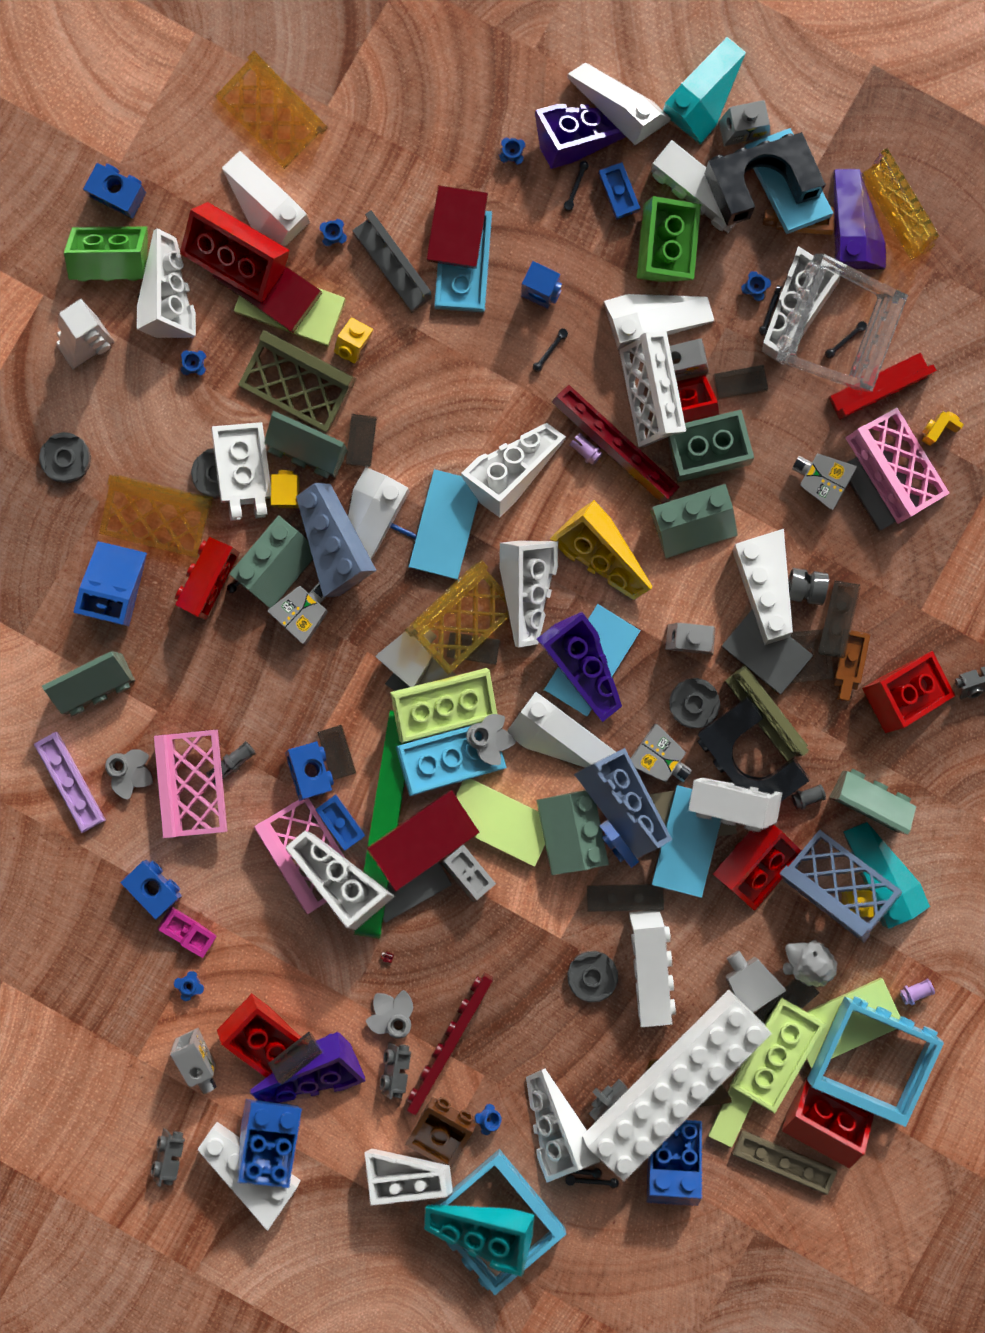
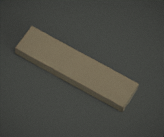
[732,1129,837,1195]

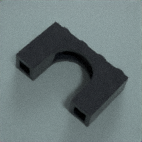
[704,132,826,226]
[697,696,810,801]

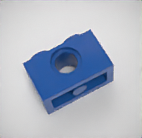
[83,163,146,219]
[521,261,562,309]
[285,741,334,801]
[120,860,182,919]

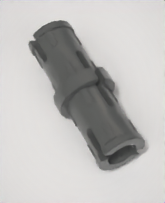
[206,741,256,784]

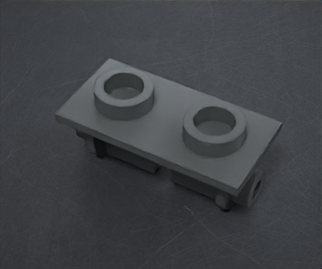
[955,666,985,699]
[380,1042,411,1099]
[151,1128,185,1186]

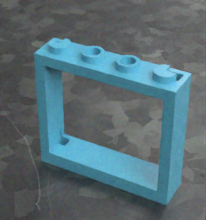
[807,996,944,1127]
[434,1149,566,1295]

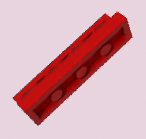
[829,352,937,420]

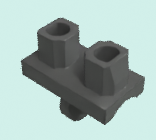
[589,1079,629,1122]

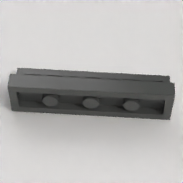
[352,210,432,313]

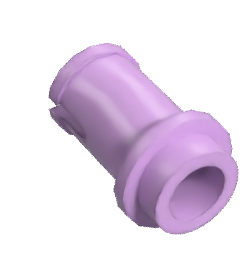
[570,433,602,465]
[900,979,935,1005]

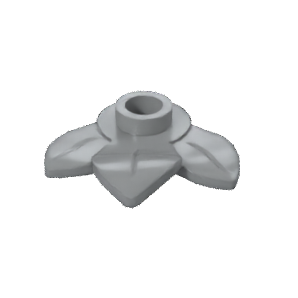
[466,714,516,765]
[105,749,153,800]
[366,990,413,1038]

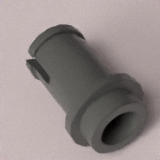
[791,784,826,810]

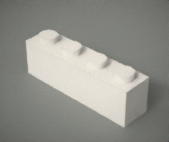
[651,140,735,233]

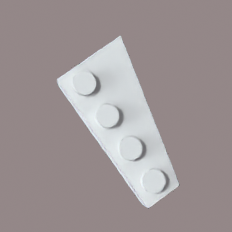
[762,246,841,364]
[732,529,793,645]
[285,831,395,930]
[629,910,676,1027]
[197,1122,300,1231]

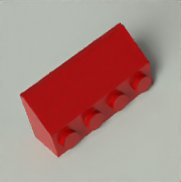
[179,202,290,302]

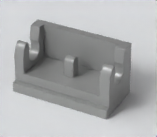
[441,845,496,902]

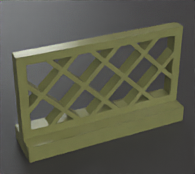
[238,330,356,432]
[724,665,809,761]

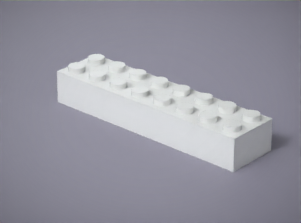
[583,990,772,1181]

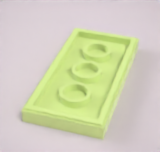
[234,288,346,346]
[390,668,497,743]
[456,779,545,867]
[806,978,900,1068]
[729,997,826,1113]

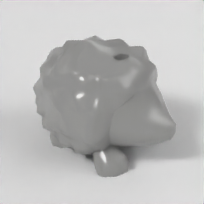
[783,940,837,988]

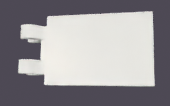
[211,422,271,521]

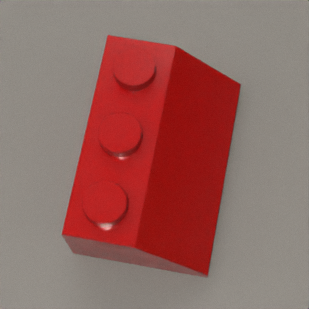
[175,537,240,620]
[713,824,801,911]
[782,1077,874,1169]

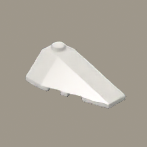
[567,63,671,145]
[461,423,566,518]
[348,467,410,560]
[500,541,558,647]
[507,692,616,768]
[526,1069,600,1183]

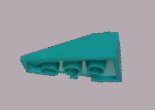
[663,37,746,145]
[843,822,930,929]
[424,1205,534,1277]

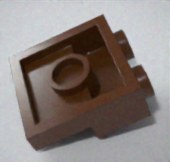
[405,1096,476,1169]

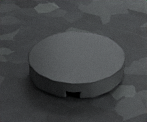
[39,432,91,483]
[191,448,220,499]
[669,678,720,729]
[567,951,618,1002]

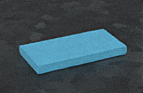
[744,128,833,234]
[435,211,492,312]
[409,469,478,580]
[544,604,641,716]
[396,725,507,796]
[651,785,721,898]

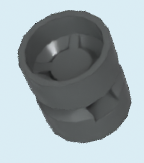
[788,568,829,606]

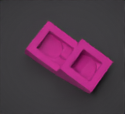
[157,906,217,958]

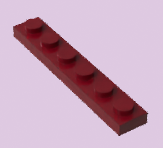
[552,385,680,504]
[406,972,493,1116]

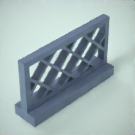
[780,830,902,943]

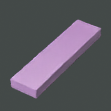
[34,732,106,833]

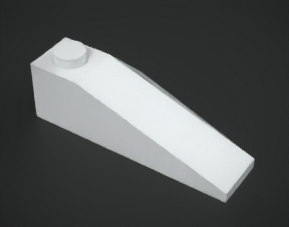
[222,151,310,247]
[137,229,196,338]
[604,294,715,350]

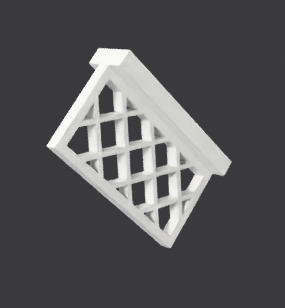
[619,331,686,447]

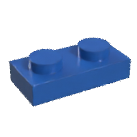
[598,162,640,220]
[315,794,366,851]
[600,820,639,868]

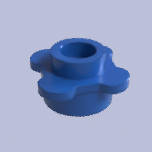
[499,138,526,164]
[320,219,347,247]
[741,271,771,301]
[181,350,206,376]
[174,971,204,1001]
[475,1104,501,1135]

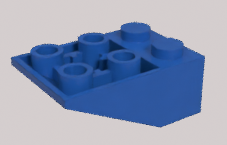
[73,541,147,626]
[237,1099,302,1188]
[647,1120,702,1206]

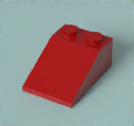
[862,651,956,733]
[217,993,309,1078]

